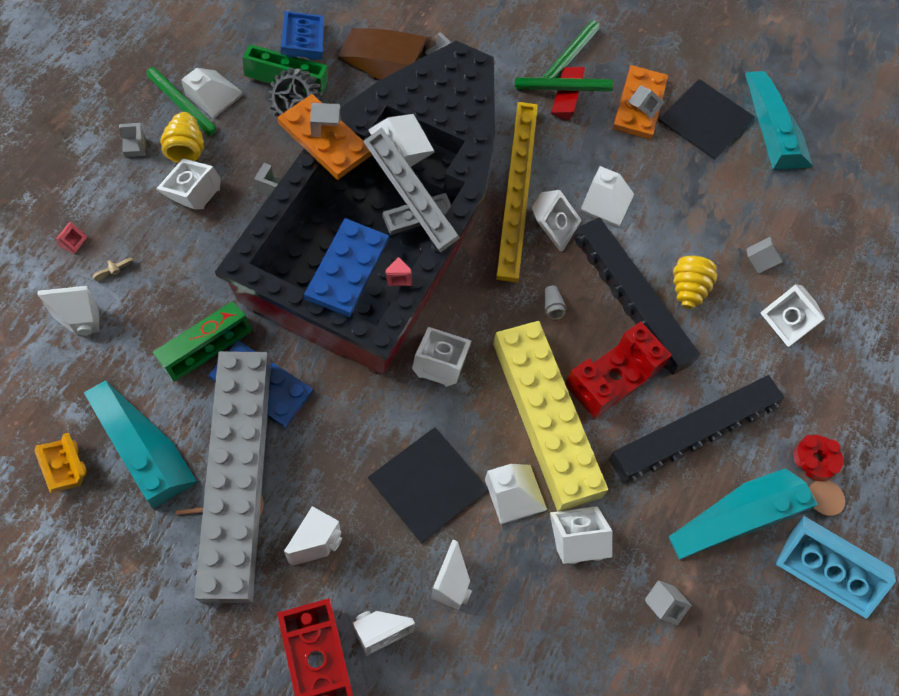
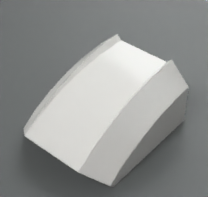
[156,159,221,209]
[412,327,471,387]

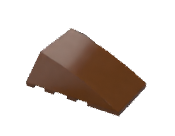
[338,28,432,80]

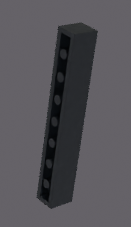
[575,217,701,375]
[608,375,785,484]

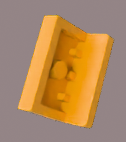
[34,433,86,494]

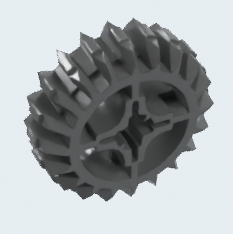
[267,68,323,117]

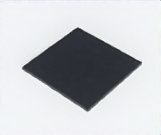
[658,79,755,160]
[368,427,488,543]

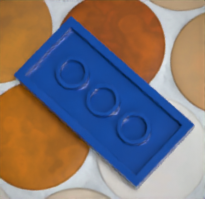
[281,11,324,60]
[304,219,389,317]
[209,340,313,428]

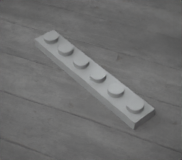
[363,127,460,252]

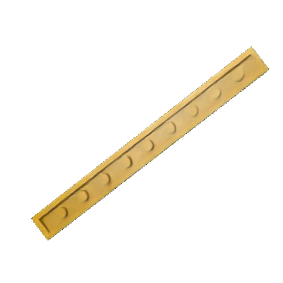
[496,102,538,283]

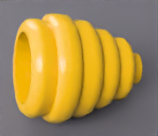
[160,112,204,163]
[673,256,717,310]

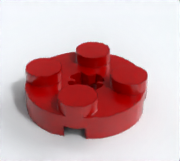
[794,435,844,481]

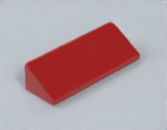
[551,67,585,121]

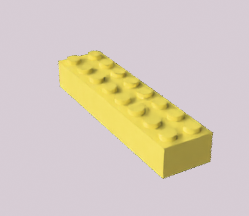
[493,321,608,511]

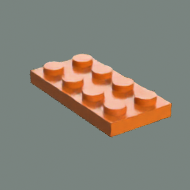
[613,65,668,140]
[277,94,372,180]

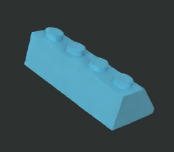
[776,516,896,619]

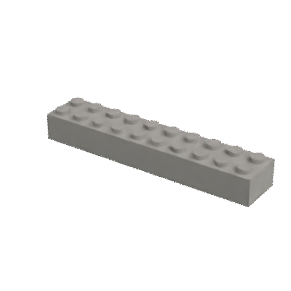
[194,352,271,603]

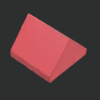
[56,222,88,254]
[386,257,412,286]

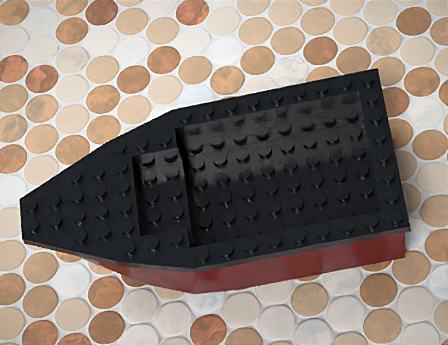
[215,40,495,375]

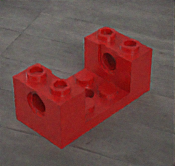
[565,321,672,419]
[277,598,353,696]

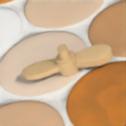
[93,258,134,281]

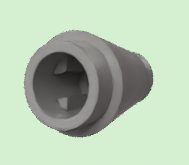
[545,286,567,320]

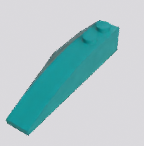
[745,71,813,169]
[84,380,198,509]
[669,468,818,560]

